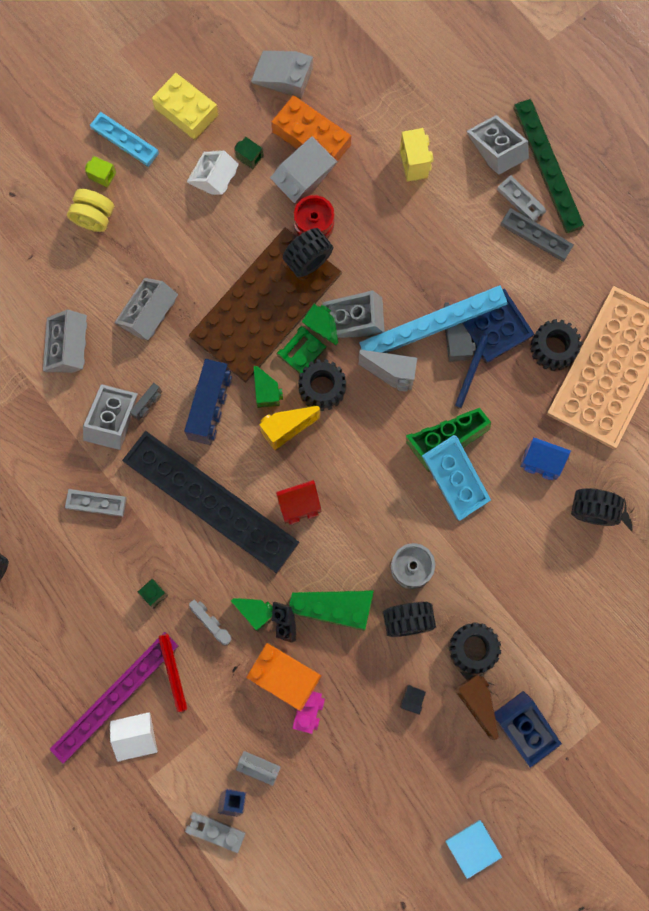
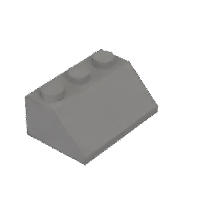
[114,278,178,340]
[43,309,87,373]

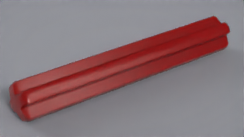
[158,634,187,712]

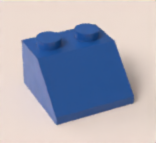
[520,438,571,480]

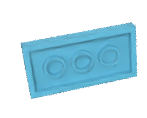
[422,435,491,521]

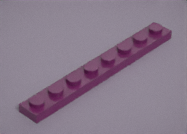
[49,632,179,764]

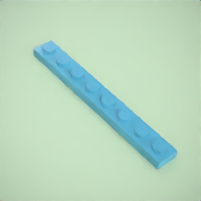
[359,285,508,353]

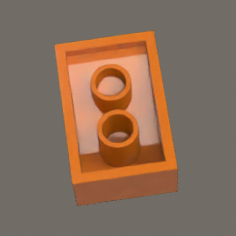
[246,643,322,711]

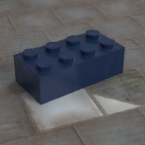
[184,359,232,445]

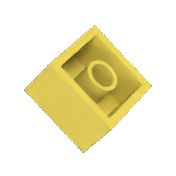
[399,128,433,182]

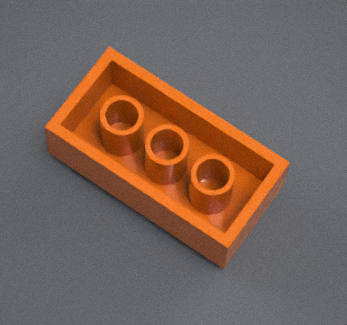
[271,95,351,162]

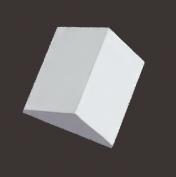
[110,712,158,761]

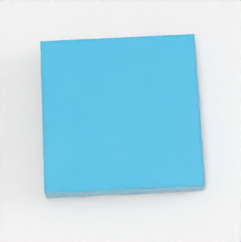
[445,820,502,879]

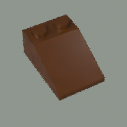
[454,675,499,741]

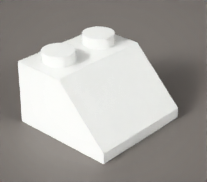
[187,151,239,195]

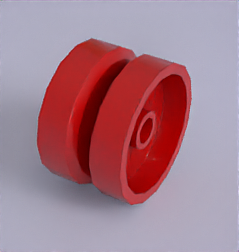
[294,195,335,238]

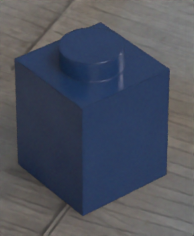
[217,789,246,817]

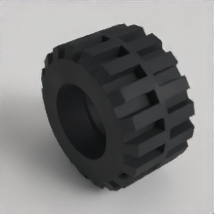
[283,228,334,277]
[530,319,582,371]
[298,359,346,411]
[571,488,625,526]
[383,602,436,637]
[449,623,501,674]

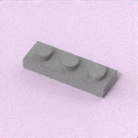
[65,489,127,517]

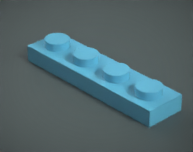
[90,112,159,167]

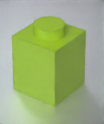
[85,156,116,187]

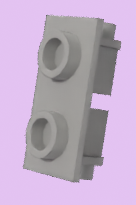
[236,751,281,786]

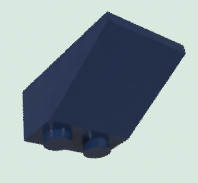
[494,691,562,768]

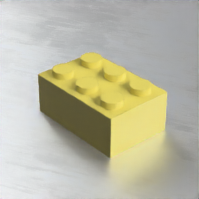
[152,73,218,140]

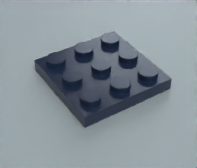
[462,288,535,364]

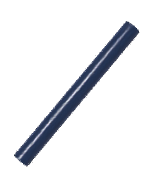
[455,335,488,409]

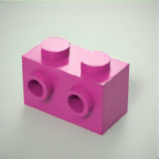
[292,691,325,734]

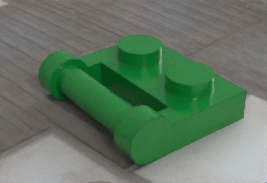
[276,326,326,374]

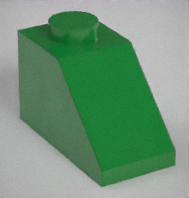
[302,304,338,345]
[254,366,283,408]
[231,598,272,632]

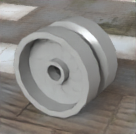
[390,543,435,589]

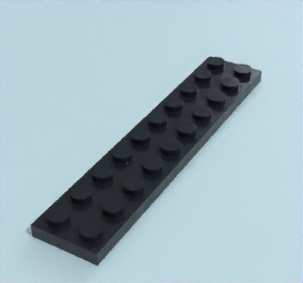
[122,430,300,574]

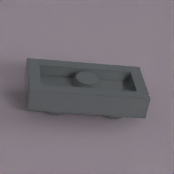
[130,383,162,421]

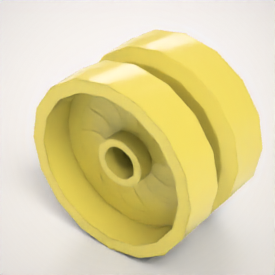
[67,189,114,232]

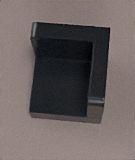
[400,685,426,715]

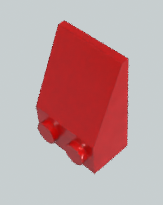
[276,480,322,525]

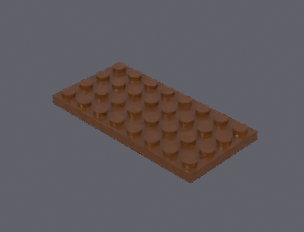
[189,227,342,383]

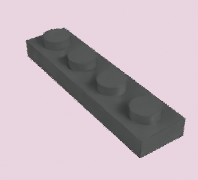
[500,208,574,262]

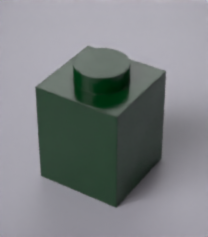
[234,136,264,170]
[137,579,168,608]

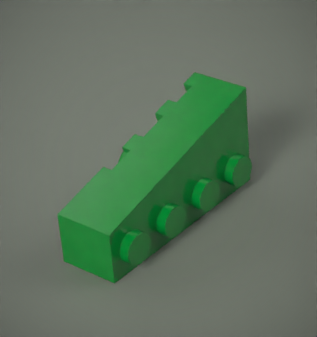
[406,408,491,472]
[289,590,374,631]

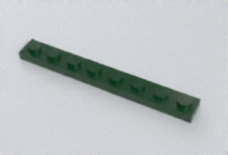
[513,99,584,233]

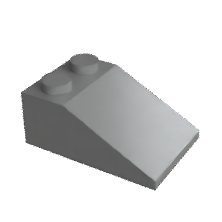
[251,51,313,99]
[467,115,529,174]
[270,136,337,203]
[323,291,385,338]
[358,350,417,391]
[83,384,138,450]

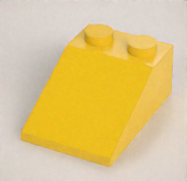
[259,406,320,451]

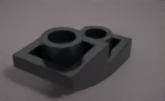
[272,602,296,643]

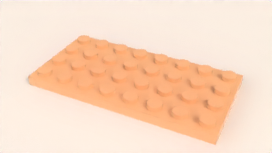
[546,286,649,450]

